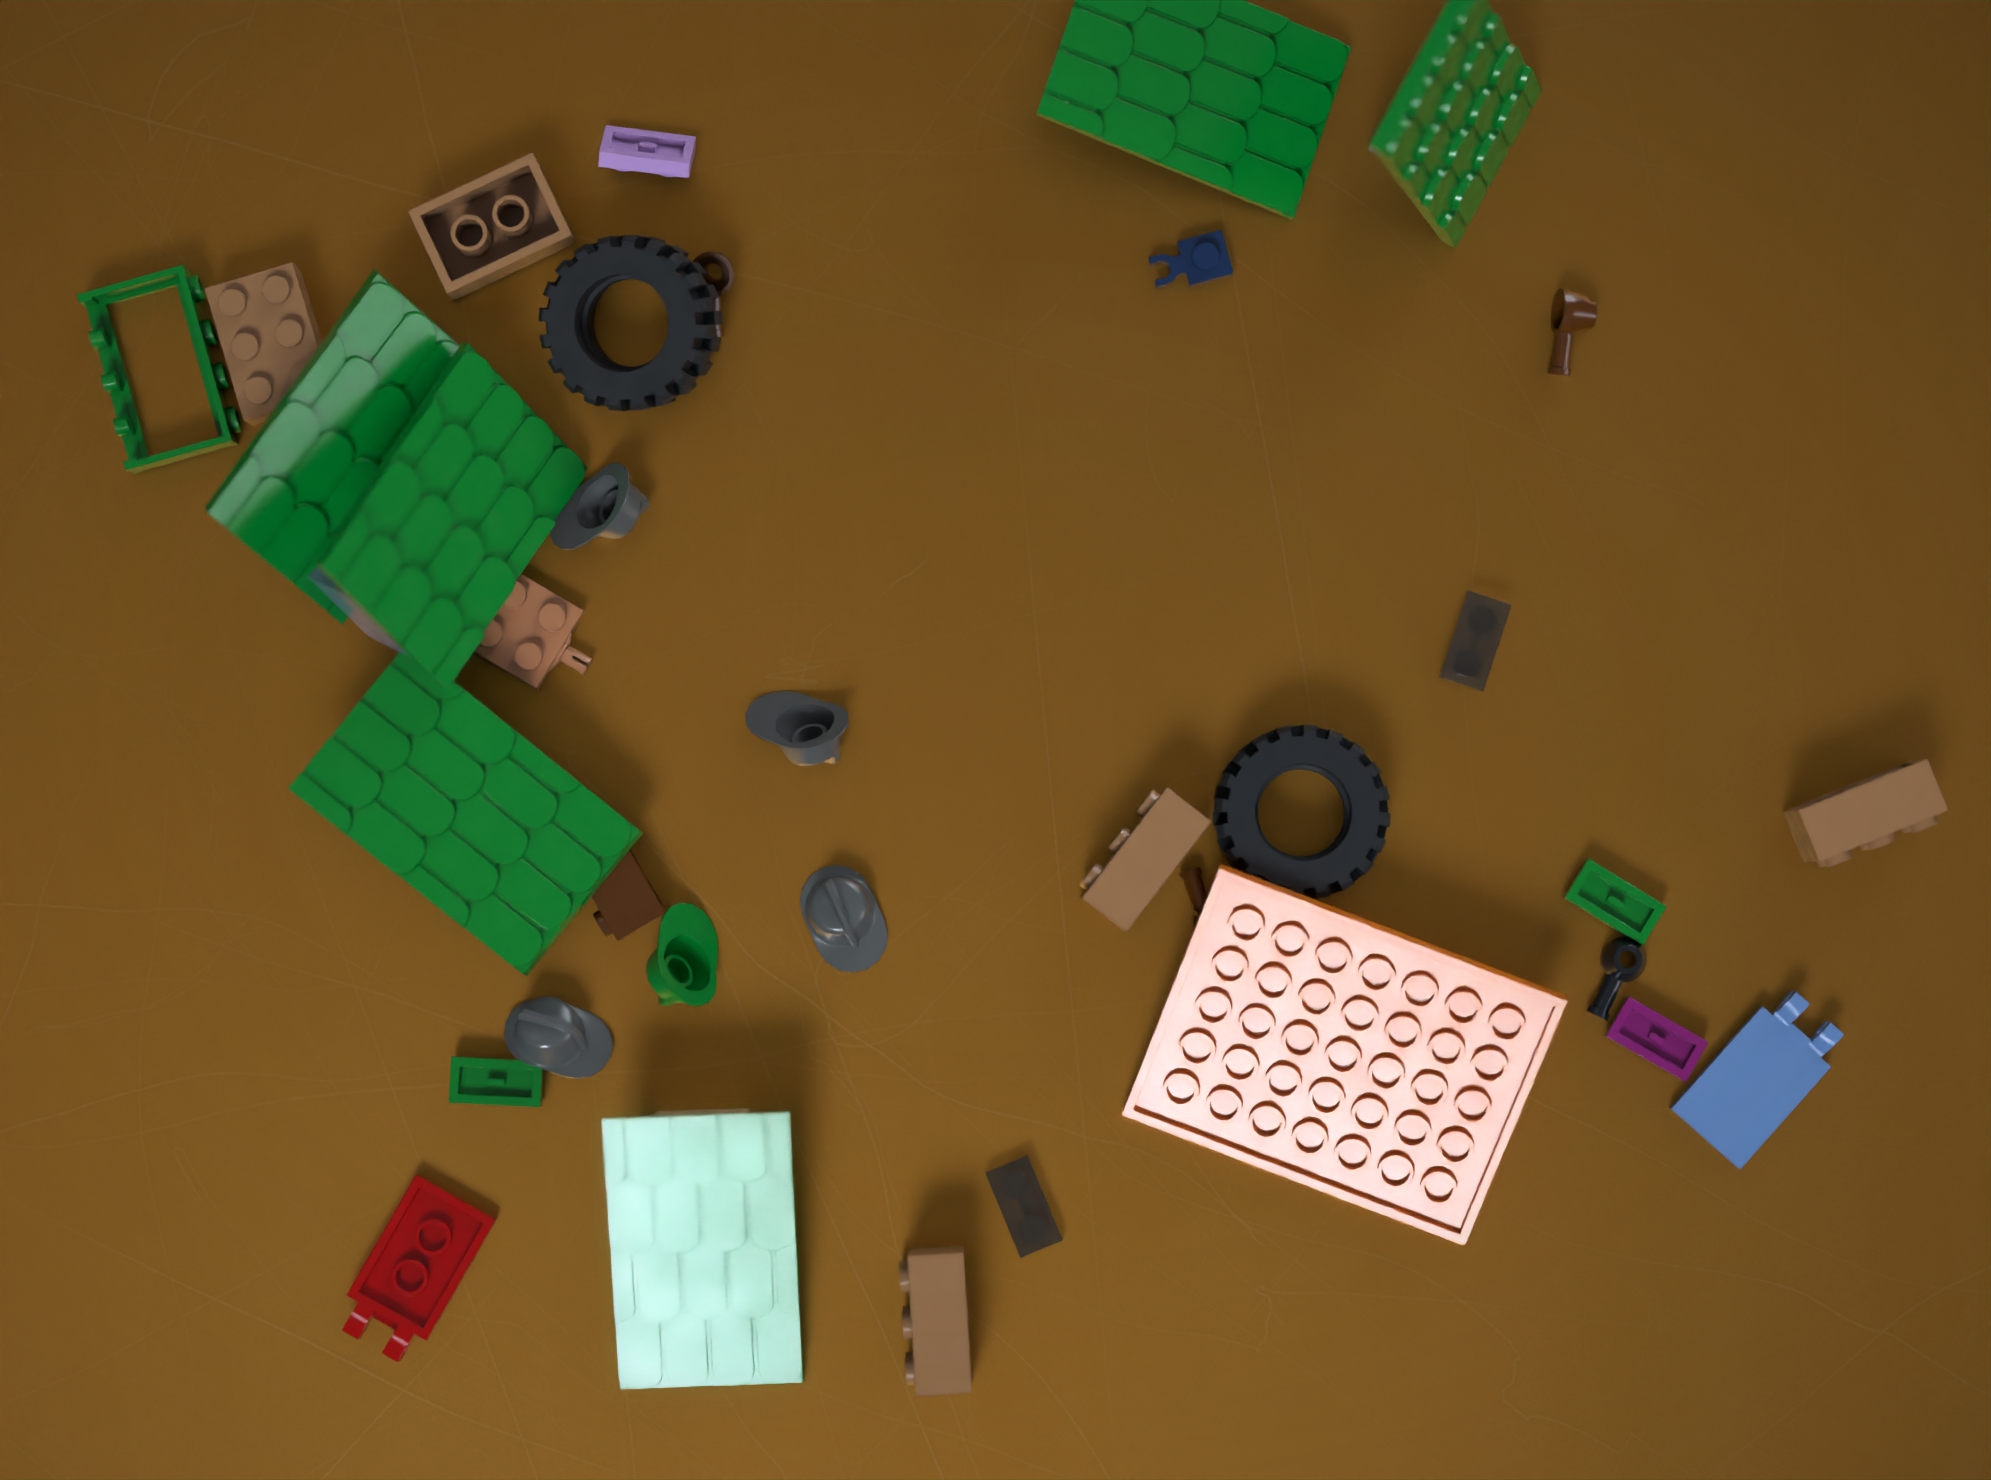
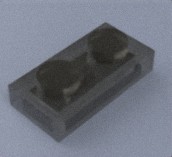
[1438,590,1512,692]
[985,1155,1063,1258]

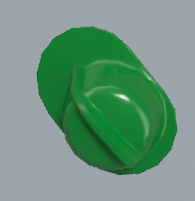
[646,903,718,1006]

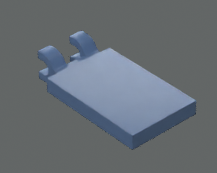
[1669,990,1845,1169]

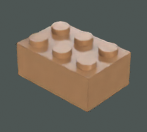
[408,152,576,301]
[204,262,322,425]
[1783,759,1948,868]
[1079,788,1211,932]
[899,1246,972,1396]

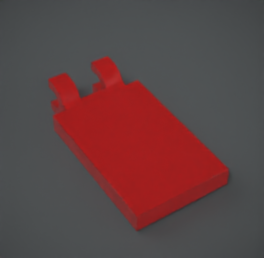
[342,1175,497,1362]

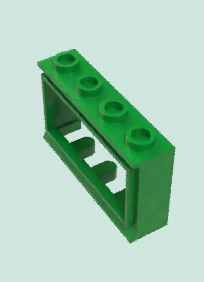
[77,265,242,474]

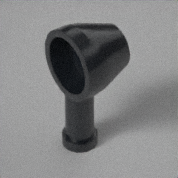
[1586,937,1647,1021]

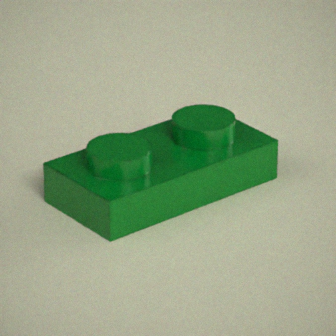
[1563,859,1667,945]
[449,1056,544,1107]

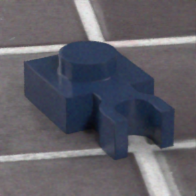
[1148,230,1233,289]

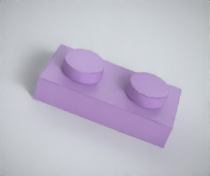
[598,125,696,178]

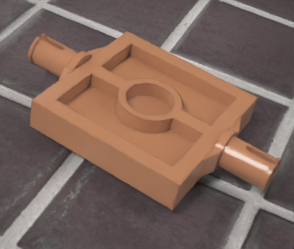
[473,574,593,691]

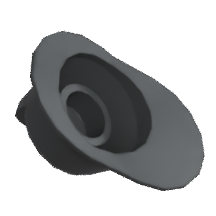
[550,462,649,550]
[745,691,849,766]
[800,865,888,973]
[504,997,613,1079]

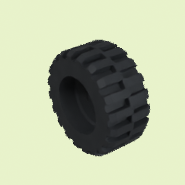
[538,235,723,411]
[1212,725,1391,899]

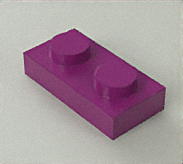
[1604,996,1708,1082]

